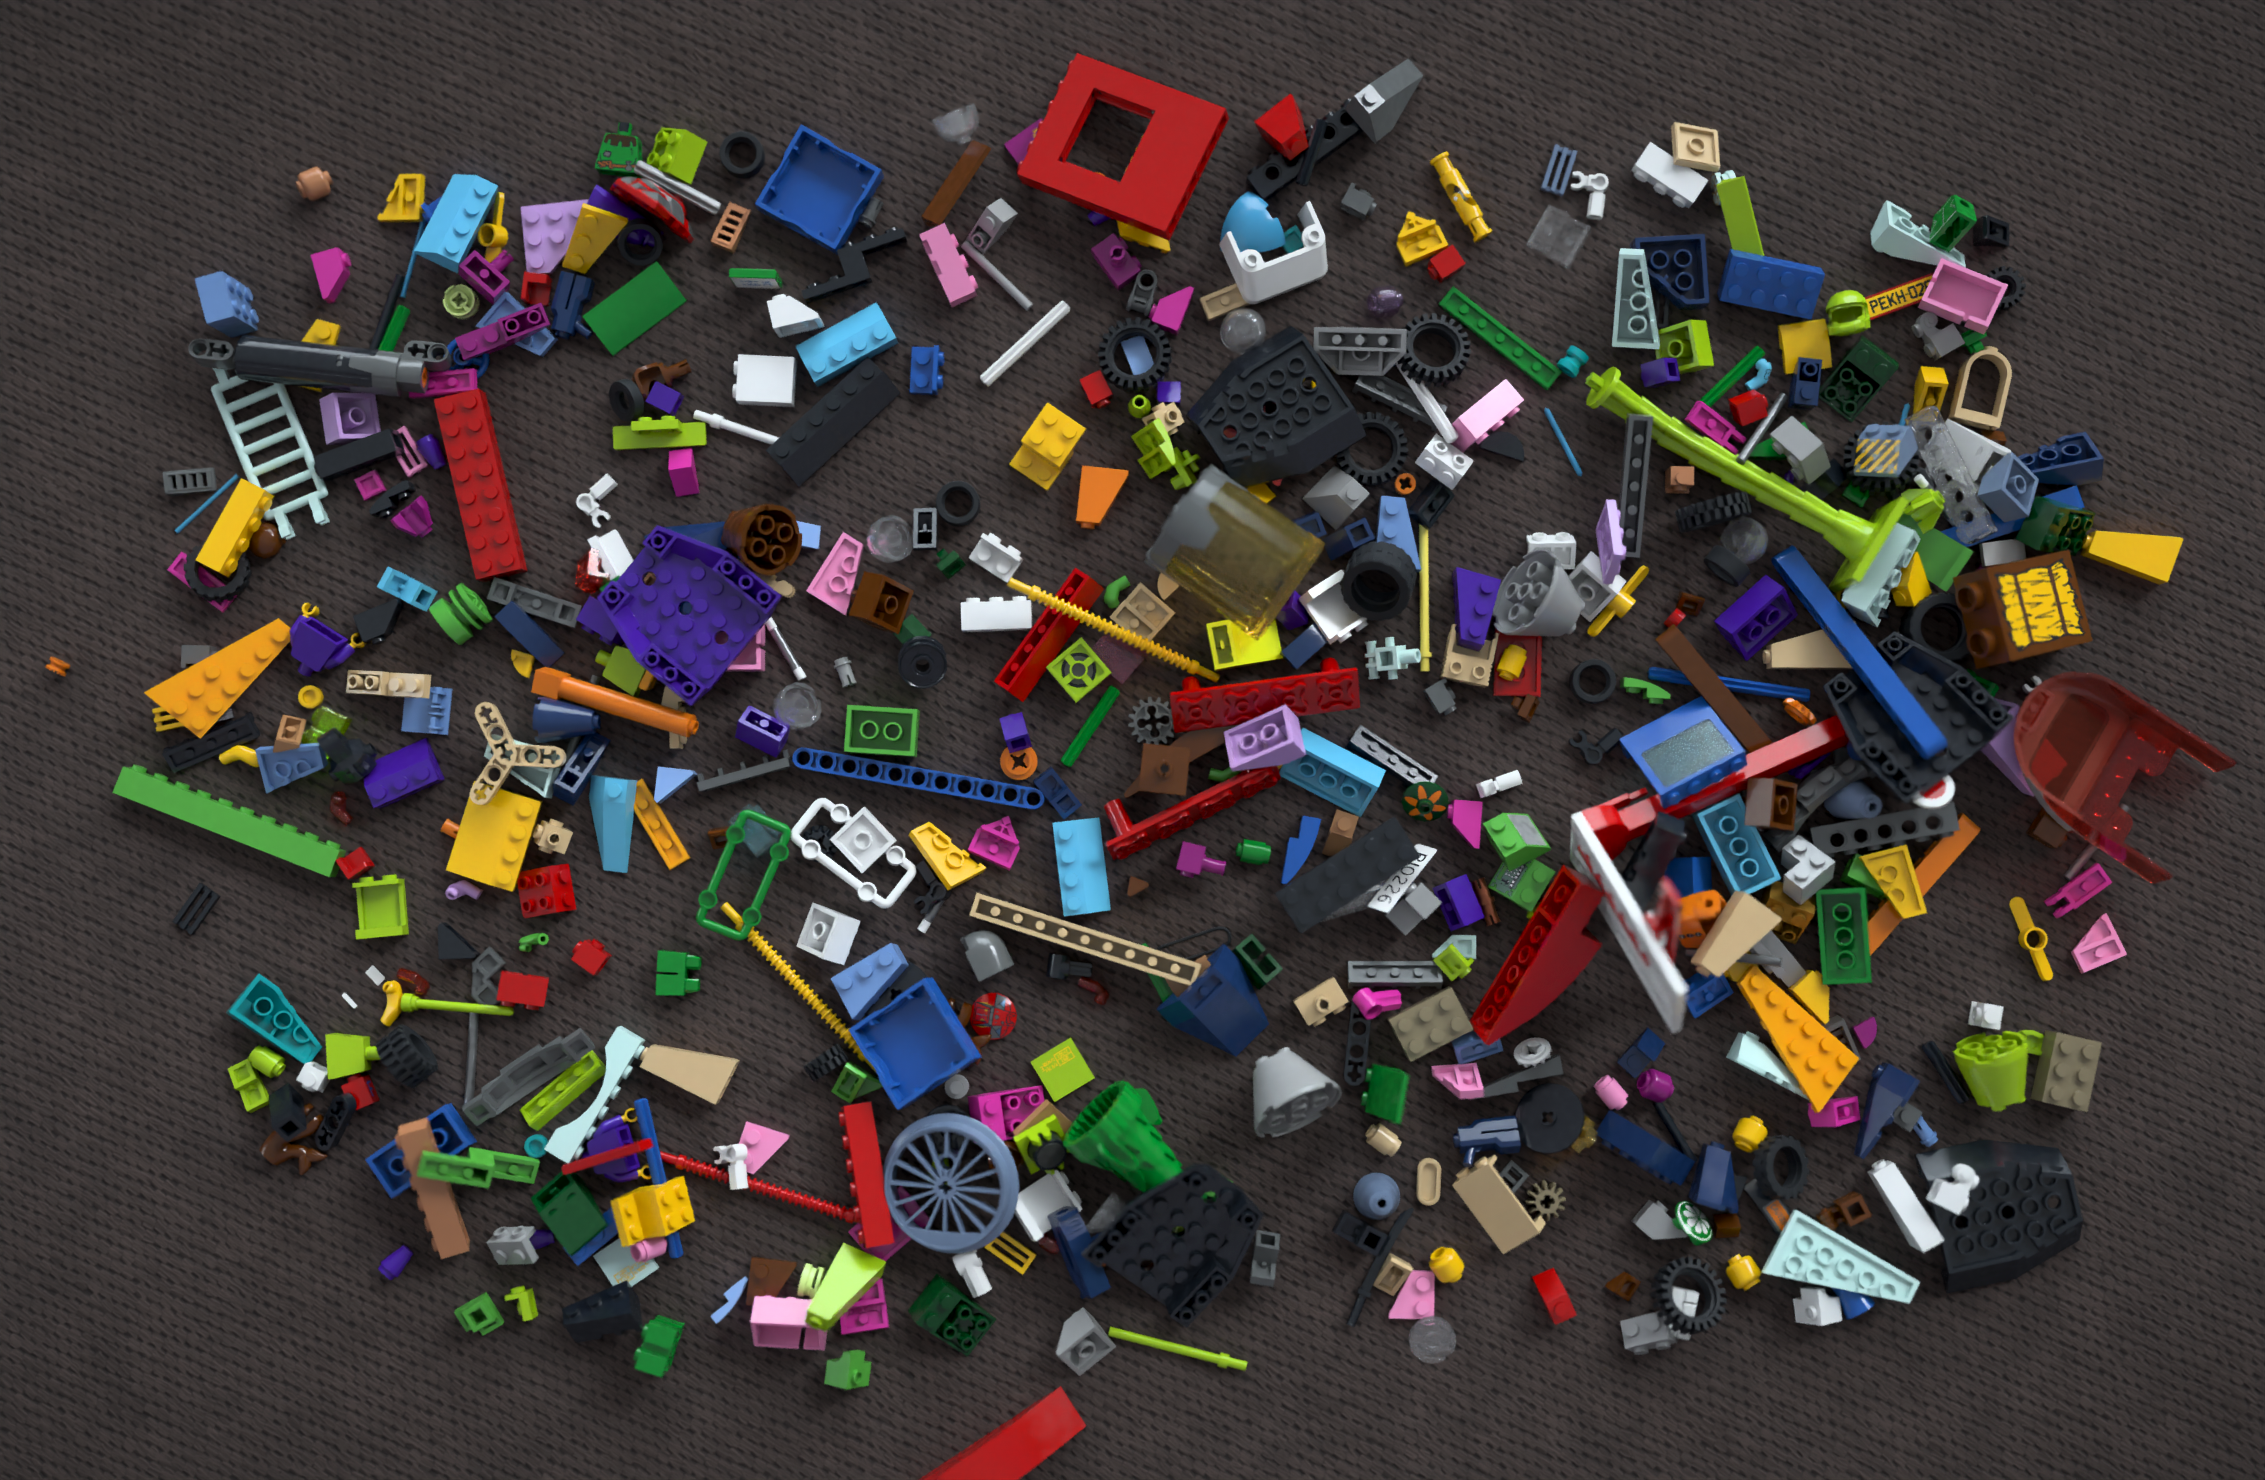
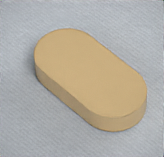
[1416,1158,1441,1206]

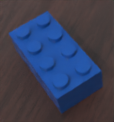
[1717,249,1825,319]
[365,1103,477,1199]

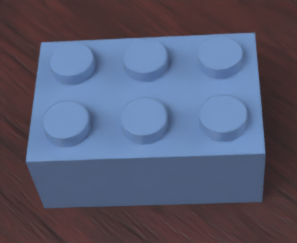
[195,271,259,337]

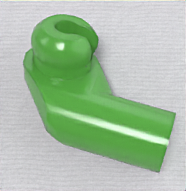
[1104,576,1130,609]
[1208,767,1242,782]
[518,933,549,952]

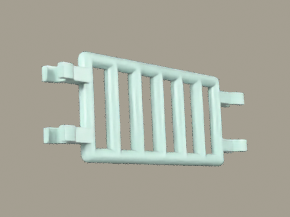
[211,368,330,540]

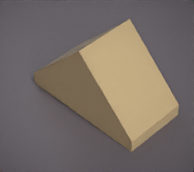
[1373,1253,1413,1296]

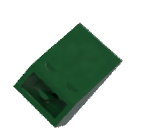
[1819,335,1899,422]
[2016,496,2096,556]
[531,1172,608,1256]
[908,1274,997,1357]

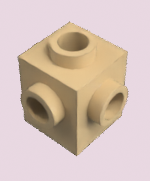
[1142,402,1184,436]
[533,818,573,854]

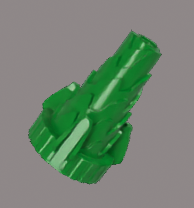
[1063,1081,1207,1199]

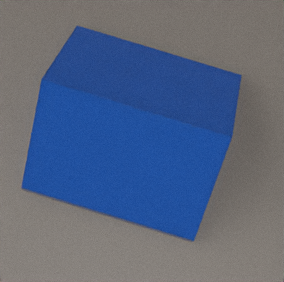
[1664,857,1712,898]

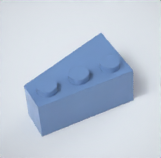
[1375,496,1421,573]
[831,943,909,1021]

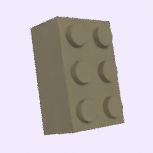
[1387,986,1473,1062]
[2031,1030,2102,1112]

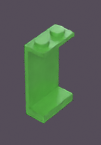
[1897,511,1974,592]

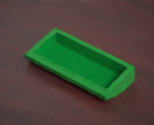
[582,261,687,356]

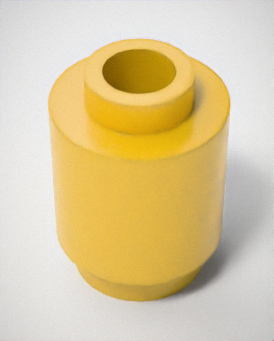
[1496,644,1527,681]

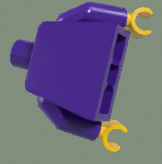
[289,603,366,676]
[581,1108,651,1183]

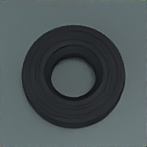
[609,379,644,421]

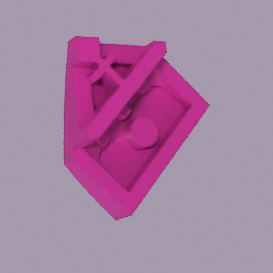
[967,816,1020,871]

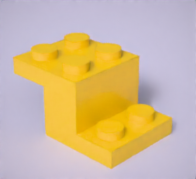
[1009,402,1086,491]
[610,1176,695,1247]

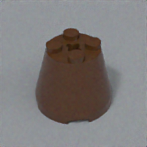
[721,504,802,575]

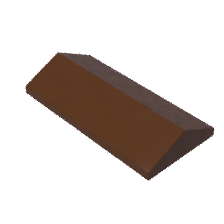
[921,140,991,226]

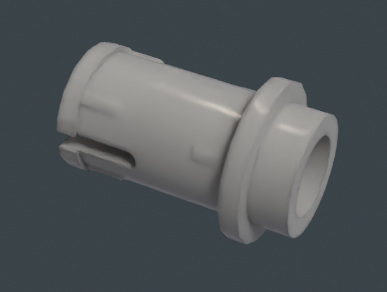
[834,657,857,688]

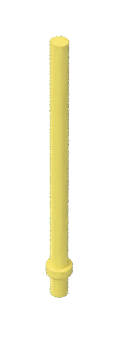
[1419,524,1432,672]

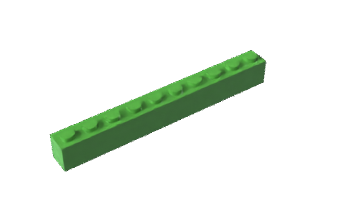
[112,764,346,877]

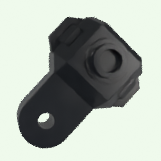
[317,727,378,785]

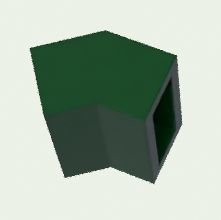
[893,614,932,644]

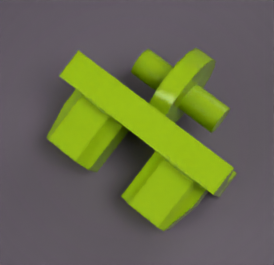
[1164,447,1200,490]

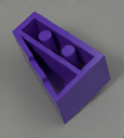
[1452,567,1501,652]

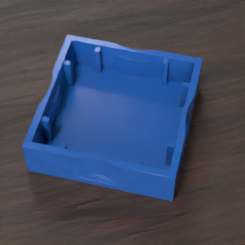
[755,125,884,255]
[848,977,982,1110]

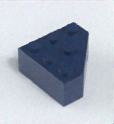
[1630,234,1710,310]
[1595,1110,1695,1186]

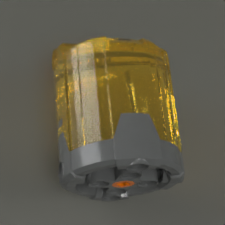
[1144,464,1326,641]

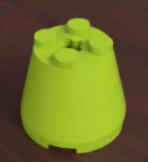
[1953,1031,2028,1111]

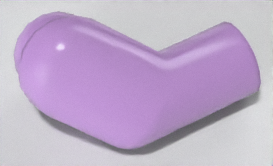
[445,880,483,900]

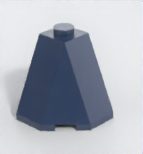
[1688,1141,1739,1214]

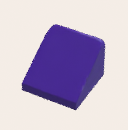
[1157,381,1181,405]

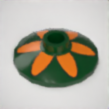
[1402,781,1449,822]

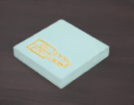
[593,1238,660,1287]

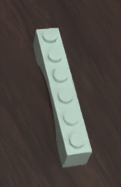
[544,1026,645,1163]

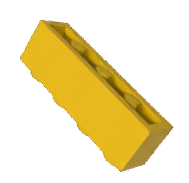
[196,478,274,577]

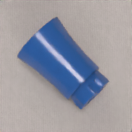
[1831,1287,1875,1319]

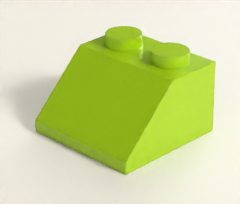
[1655,320,1714,374]

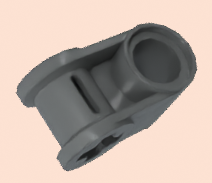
[1126,269,1157,317]

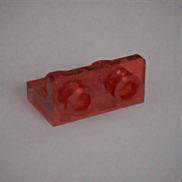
[575,548,610,593]

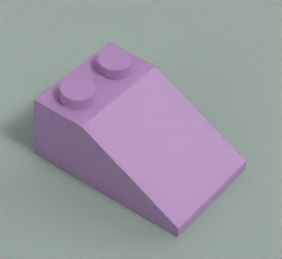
[1224,704,1306,771]

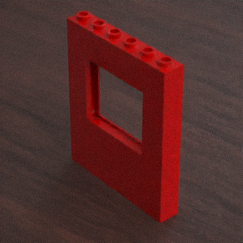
[1017,53,1229,240]

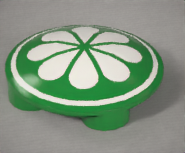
[1672,1201,1712,1246]

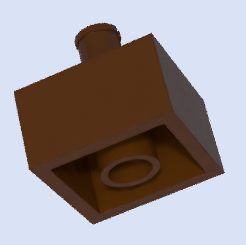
[849,571,914,634]
[1138,743,1191,796]
[1741,778,1798,831]

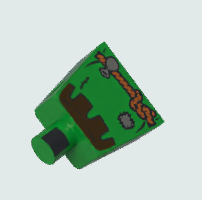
[595,122,643,178]

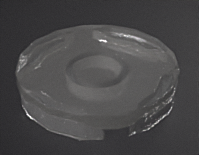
[1408,1316,1456,1364]

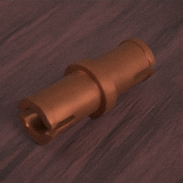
[1470,877,1501,926]

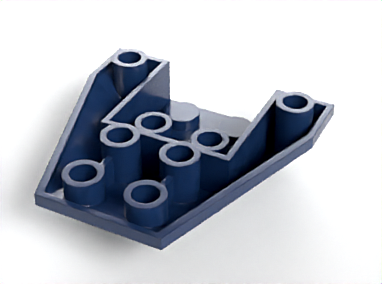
[1156,943,1269,1057]

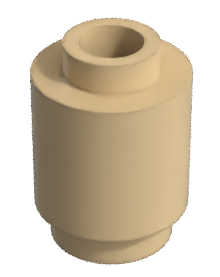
[1365,1123,1401,1157]

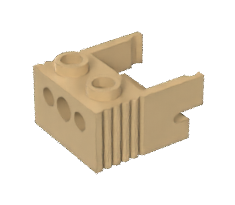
[1439,624,1499,688]

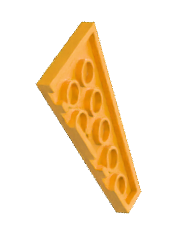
[144,618,291,739]
[1737,965,1859,1113]

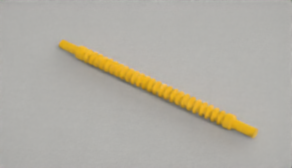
[1007,577,1220,683]
[720,902,878,1075]

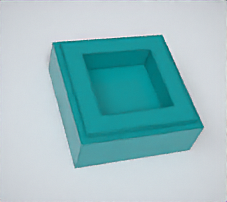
[1282,225,1305,254]

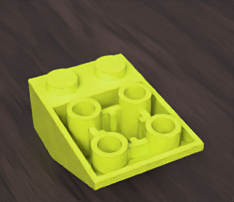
[1206,613,1283,672]

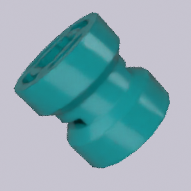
[1557,345,1589,378]

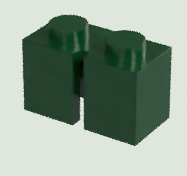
[1232,934,1283,990]

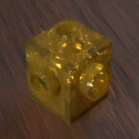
[1571,1115,1598,1153]

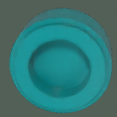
[524,1134,548,1158]

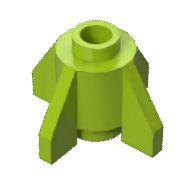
[1901,489,1945,534]

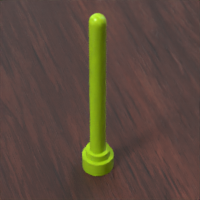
[401,993,514,1016]

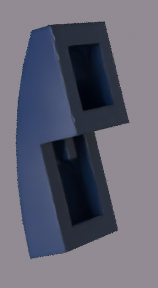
[1033,767,1082,819]

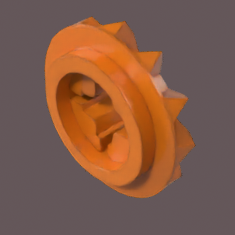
[1783,698,1816,726]
[1000,747,1038,780]

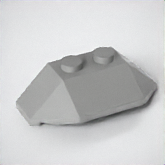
[1313,327,1407,376]

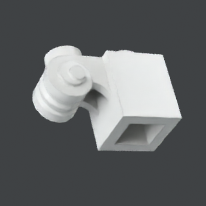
[1926,1164,1979,1215]

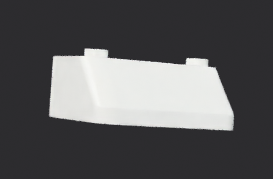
[1219,201,1328,304]

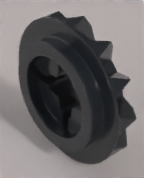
[801,825,837,862]

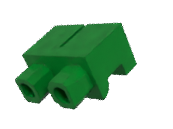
[655,950,702,995]

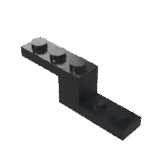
[802,227,908,304]

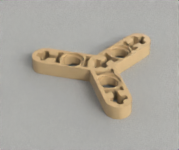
[470,702,566,805]

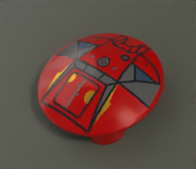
[970,993,1017,1040]

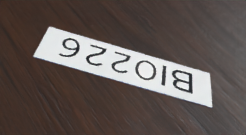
[1367,844,1437,913]

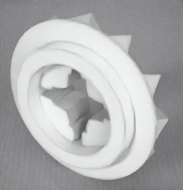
[1514,1038,1552,1068]

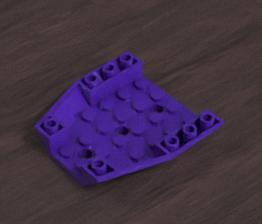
[597,525,782,706]

